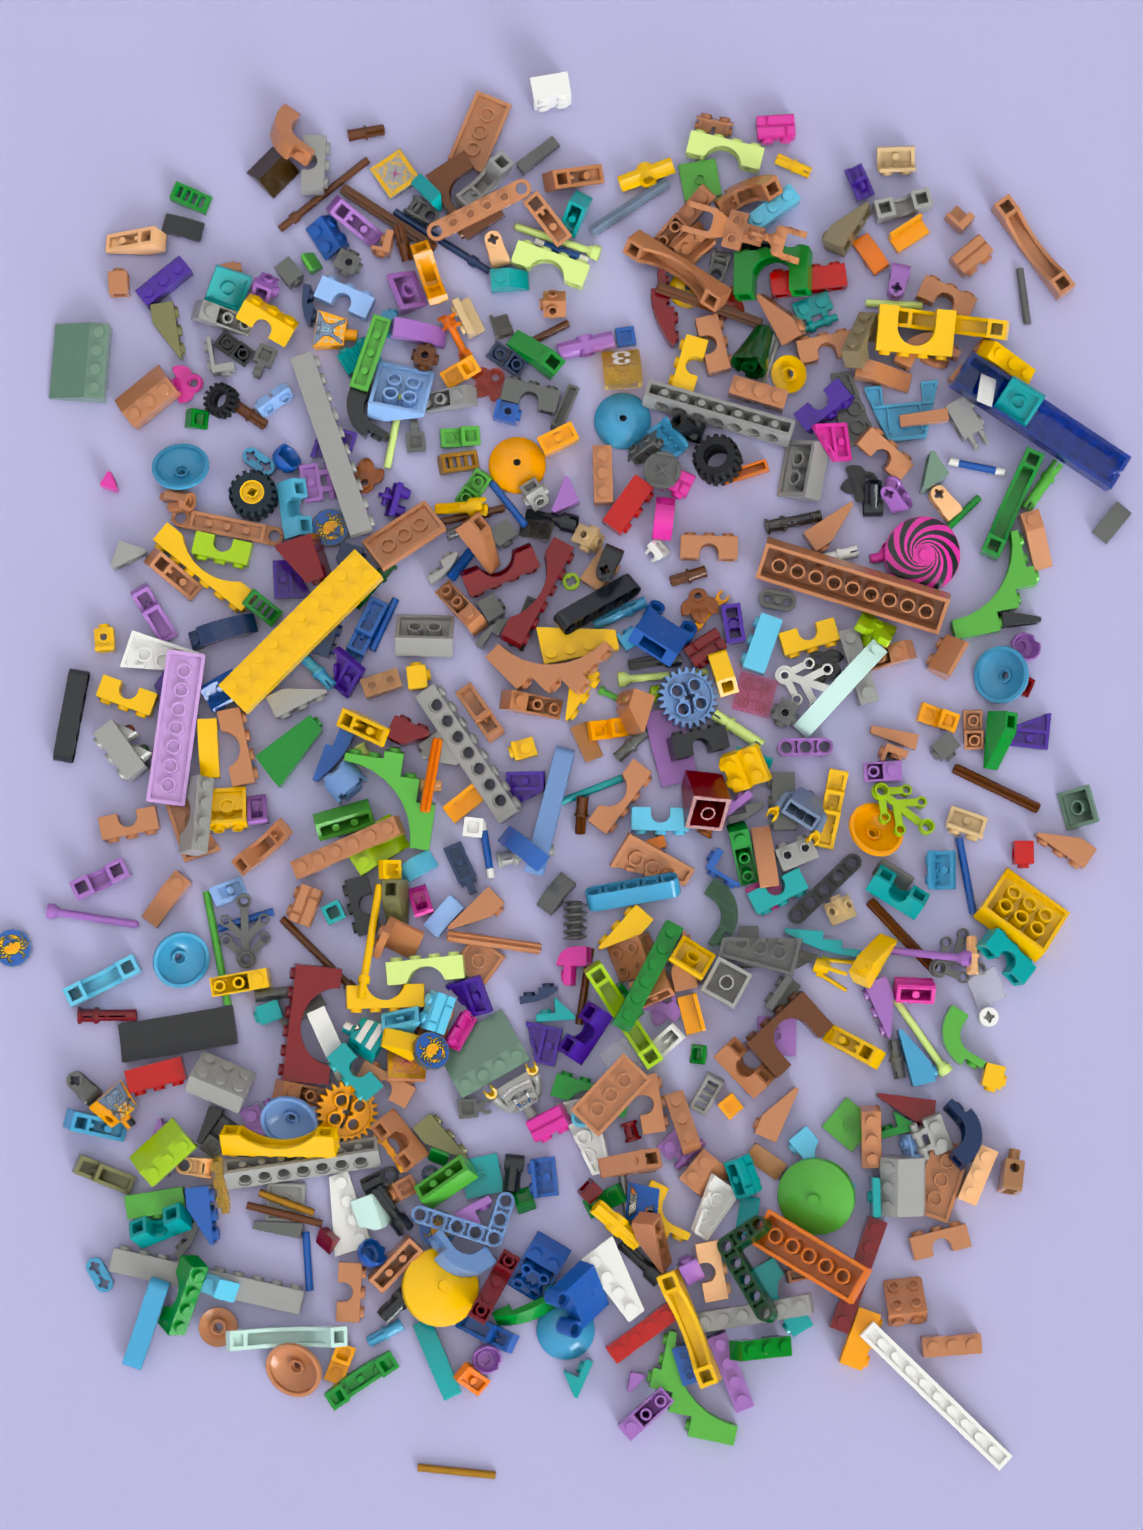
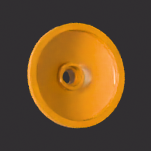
[489,437,546,494]
[849,803,903,856]

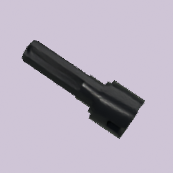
[525,508,579,534]
[628,653,682,671]
[372,1185,414,1236]
[618,1241,666,1286]

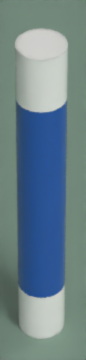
[534,238,589,263]
[948,458,1006,476]
[481,821,495,879]

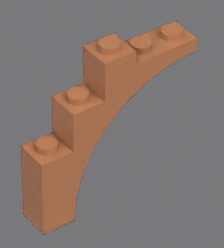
[485,641,613,695]

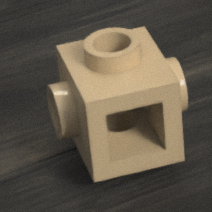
[571,523,605,554]
[823,894,857,926]

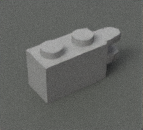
[944,395,989,451]

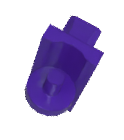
[844,163,875,202]
[378,482,411,517]

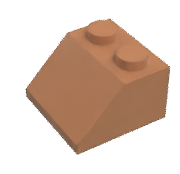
[926,634,969,681]
[616,688,655,735]
[678,1148,728,1197]

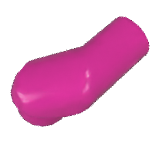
[869,542,886,564]

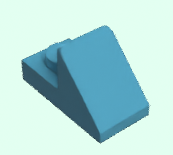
[200,1272,240,1303]

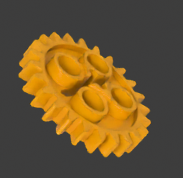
[314,1081,378,1142]

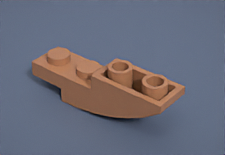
[654,184,717,249]

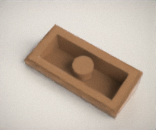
[570,721,603,764]
[748,1142,787,1180]

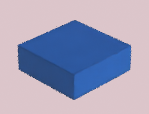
[615,326,636,348]

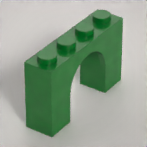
[733,244,813,301]

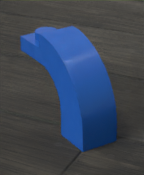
[497,826,550,872]

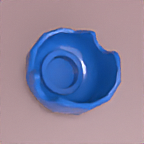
[272,443,301,473]
[357,1238,388,1268]

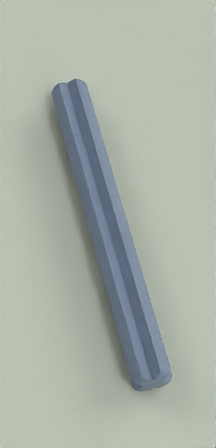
[588,178,670,236]

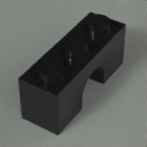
[666,723,730,762]
[342,875,381,937]

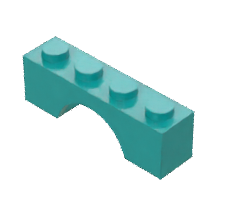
[753,1257,813,1337]

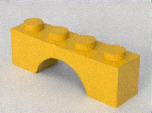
[345,984,425,1013]

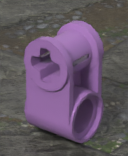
[887,262,911,301]
[880,476,913,514]

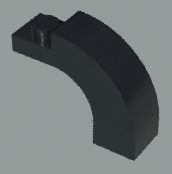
[347,386,389,443]

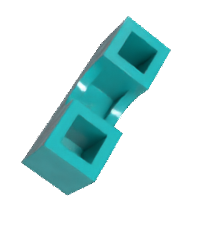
[865,864,930,920]
[745,868,809,916]
[975,928,1037,986]
[327,1042,384,1102]
[129,1202,192,1249]

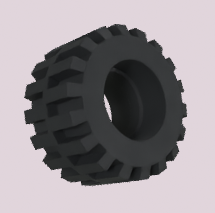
[692,434,743,486]

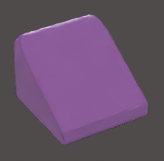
[626,1371,646,1392]

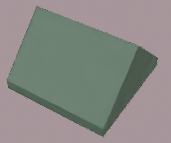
[919,450,949,495]
[1057,784,1100,831]

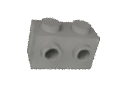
[774,834,819,872]

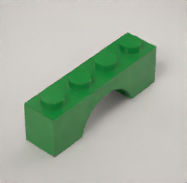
[550,1070,628,1118]
[158,1255,209,1335]

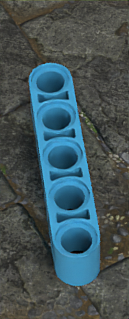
[585,872,681,911]
[122,1276,171,1370]

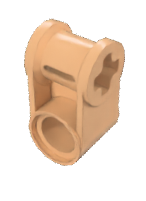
[484,231,511,269]
[928,485,963,522]
[176,1156,214,1179]

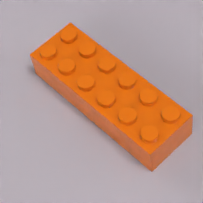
[752,1209,873,1304]

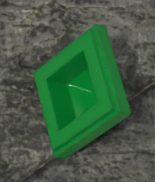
[690,1044,708,1065]

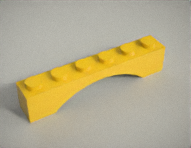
[898,307,1010,341]
[153,522,257,613]
[219,1125,340,1158]
[656,1268,722,1389]

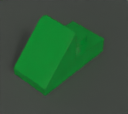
[881,1111,913,1139]

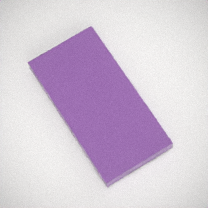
[646,705,697,788]

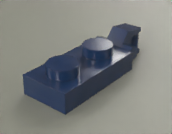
[443,841,477,895]

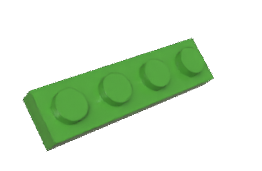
[349,314,392,393]

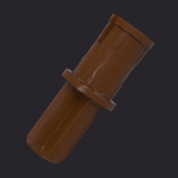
[347,124,385,142]
[393,223,414,262]
[234,402,268,430]
[669,565,708,587]
[574,796,589,835]

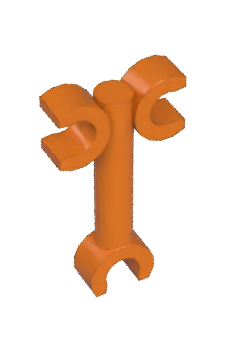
[437,312,473,360]

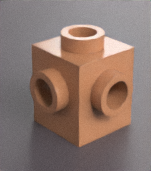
[539,290,566,319]

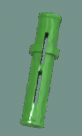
[1021,459,1063,511]

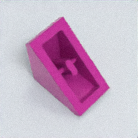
[409,884,434,918]

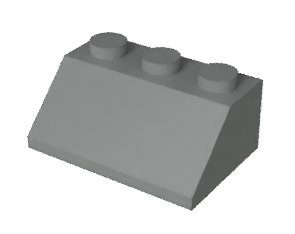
[777,440,828,502]
[395,614,454,658]
[880,1154,926,1217]

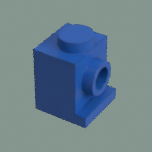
[493,399,522,426]

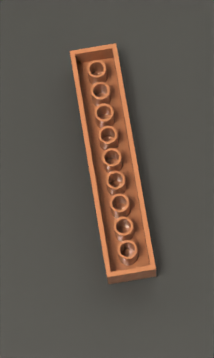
[755,537,951,635]

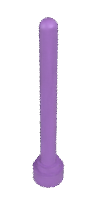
[46,903,139,928]
[891,947,972,967]

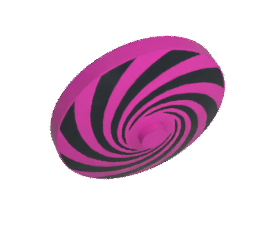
[884,516,960,589]

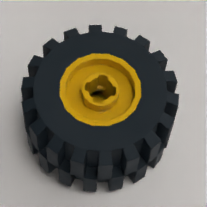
[228,469,278,521]

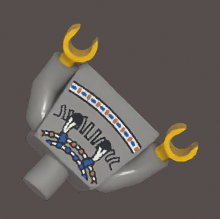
[483,1061,542,1120]

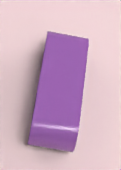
[777,738,833,757]

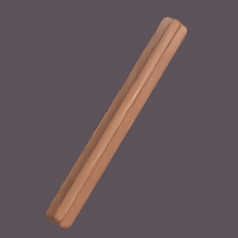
[446,930,541,954]

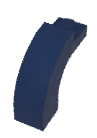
[188,613,259,651]
[943,1099,982,1171]

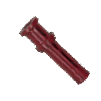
[77,1007,137,1024]

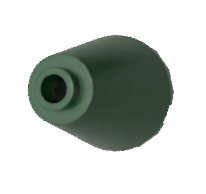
[731,324,773,379]

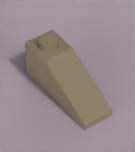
[822,202,872,257]

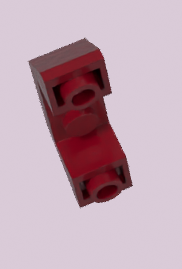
[467,1249,521,1325]

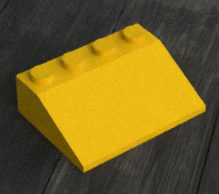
[973,868,1070,962]

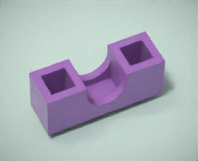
[69,857,132,901]

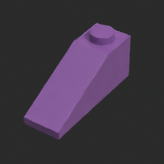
[326,195,384,247]

